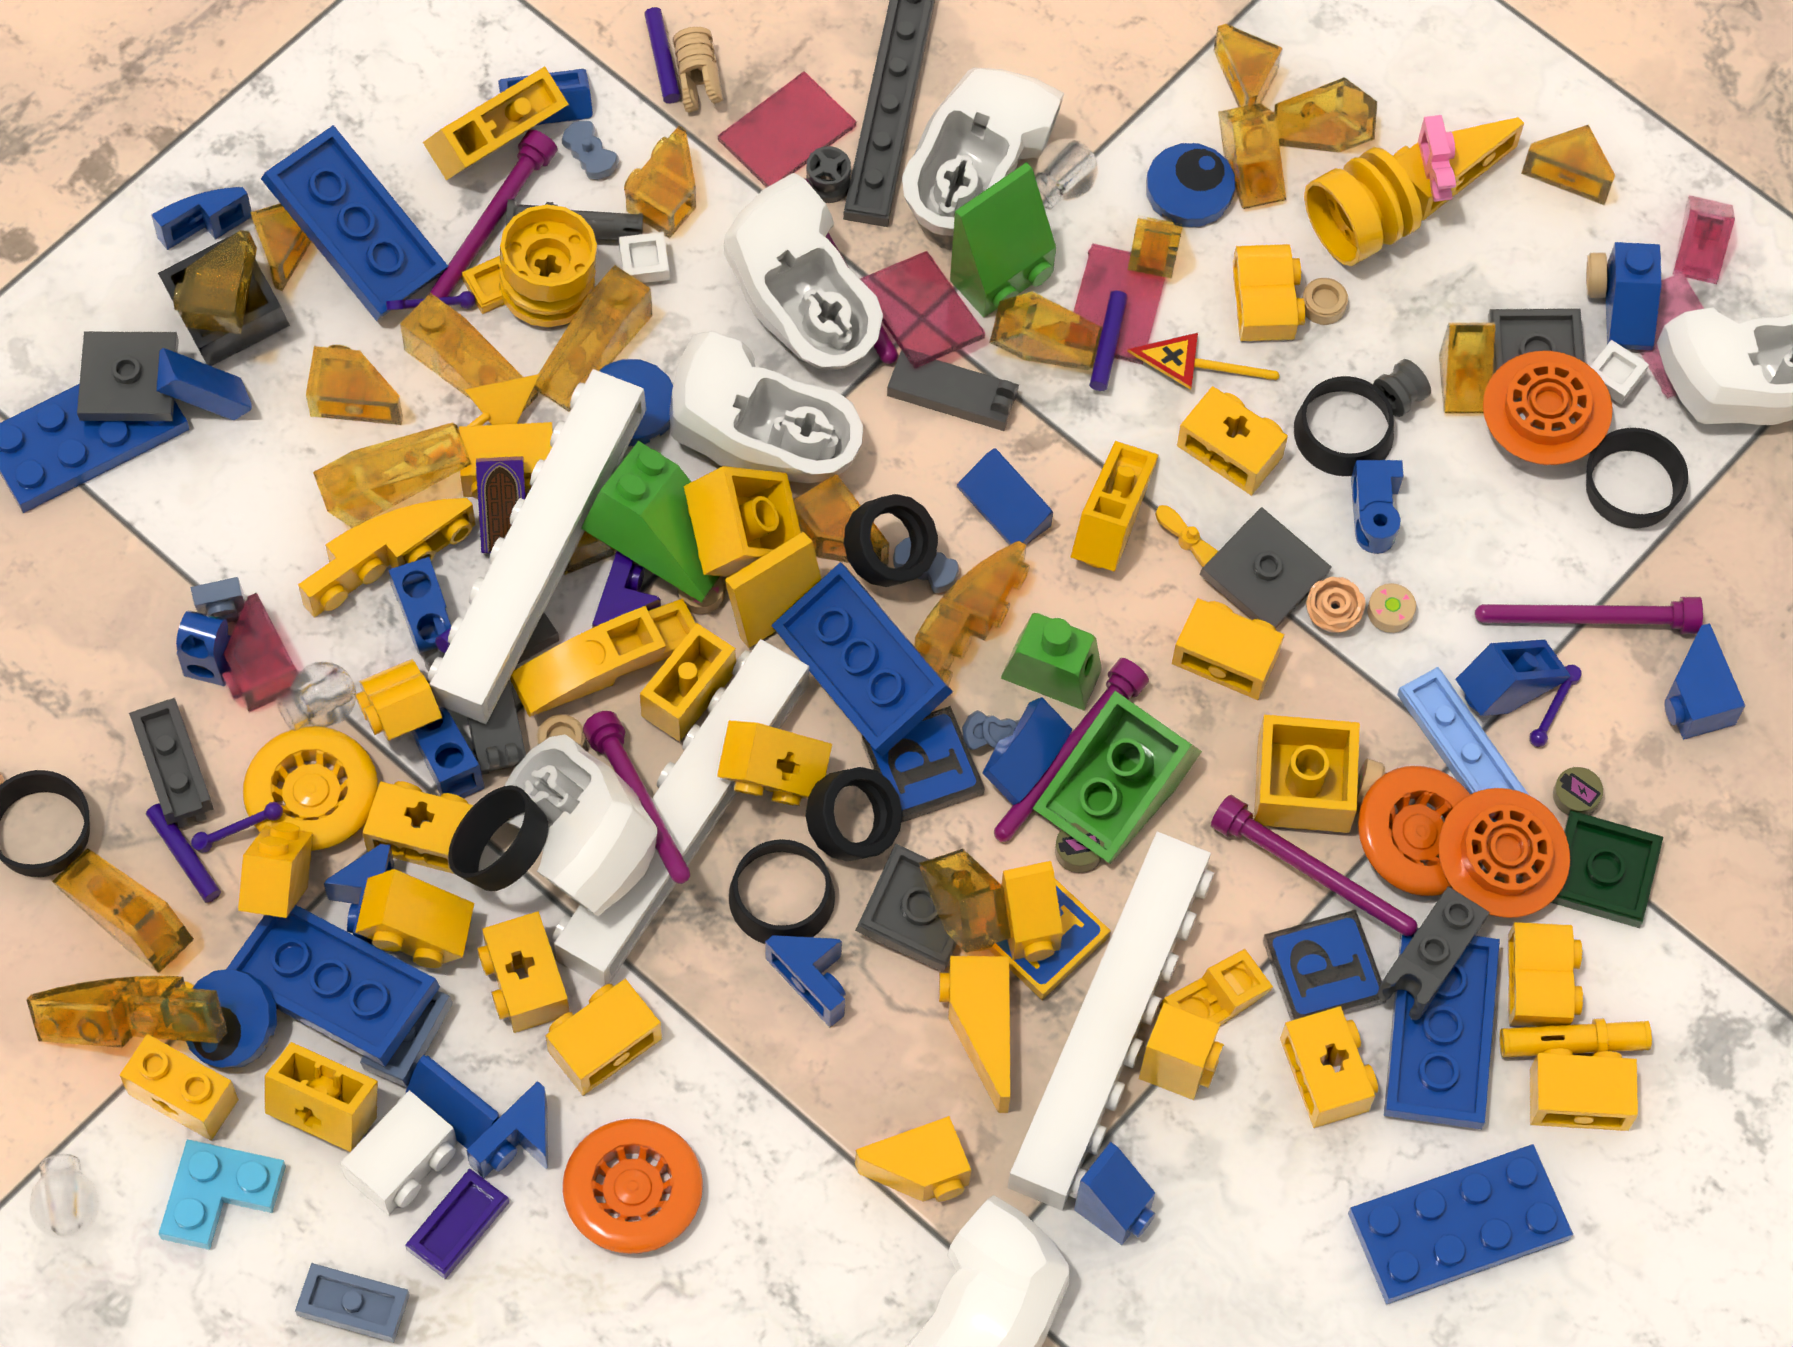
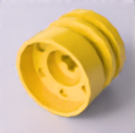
[1304,147,1422,266]
[499,204,597,327]

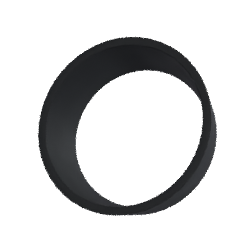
[1294,376,1394,476]
[1586,428,1688,528]
[0,770,90,877]
[448,785,548,891]
[729,839,835,944]

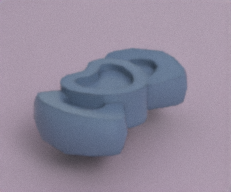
[562,121,619,180]
[893,537,959,594]
[962,710,1020,750]

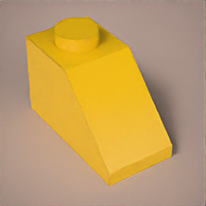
[999,861,1063,962]
[855,1116,971,1202]

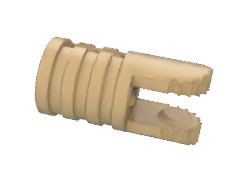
[673,27,723,113]

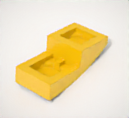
[1159,949,1273,1026]

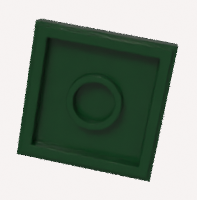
[1551,810,1663,928]

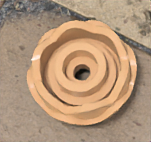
[1306,577,1365,633]

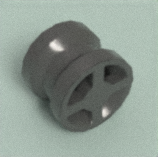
[806,146,851,203]
[1373,359,1431,417]

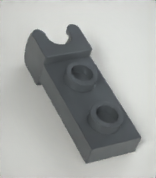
[1378,887,1490,1020]

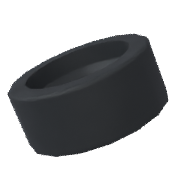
[843,494,938,587]
[805,767,903,861]

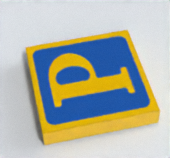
[973,879,1111,1000]

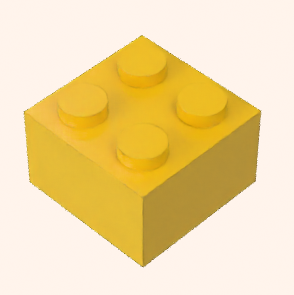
[684,466,801,577]
[1254,714,1360,833]

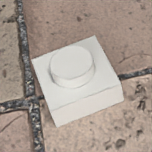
[619,232,670,285]
[1590,340,1649,404]

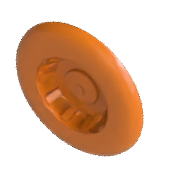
[1483,351,1613,465]
[1358,766,1484,896]
[1439,788,1570,918]
[563,1119,703,1254]

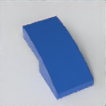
[151,187,253,250]
[982,697,1072,805]

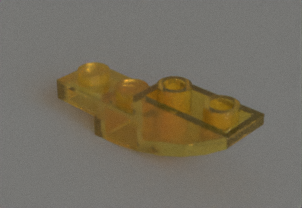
[914,541,1030,686]
[26,976,228,1048]

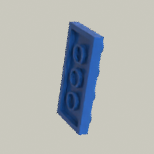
[261,125,448,321]
[0,384,190,513]
[771,562,953,756]
[226,905,440,1067]
[1384,928,1500,1130]
[1348,1144,1573,1305]

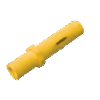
[1499,1018,1652,1058]

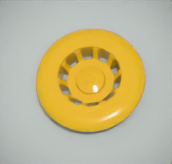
[243,726,378,851]

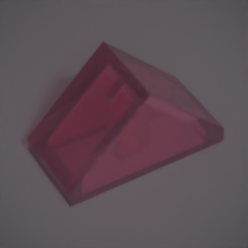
[1672,195,1735,284]

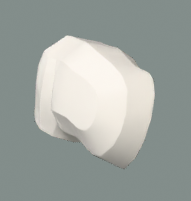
[902,67,1064,236]
[724,173,883,369]
[1657,307,1793,425]
[669,331,863,483]
[504,734,657,917]
[905,1195,1069,1347]

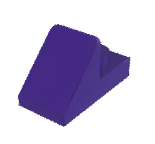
[592,551,661,628]

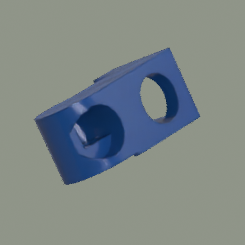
[1351,460,1404,554]
[389,557,451,654]
[176,610,239,686]
[411,707,485,798]

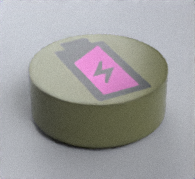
[1553,767,1603,815]
[1055,823,1104,873]

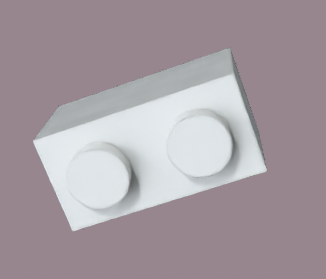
[340,1090,457,1216]

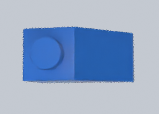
[1606,242,1662,350]
[1664,623,1745,740]
[1455,639,1571,716]
[1074,1142,1156,1245]

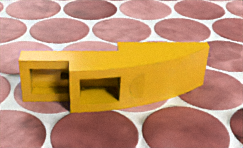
[298,498,476,618]
[510,598,696,717]

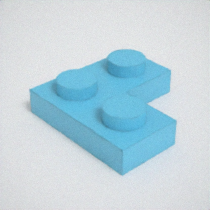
[158,1139,286,1250]

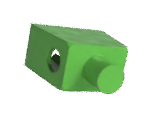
[1001,613,1102,711]

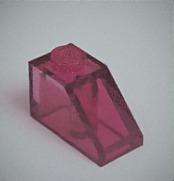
[222,592,301,712]

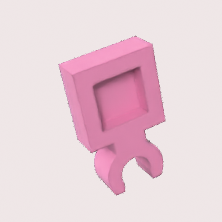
[1418,115,1456,202]

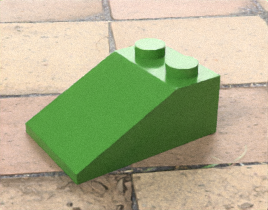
[950,162,1056,318]
[581,441,720,603]
[1032,691,1202,864]

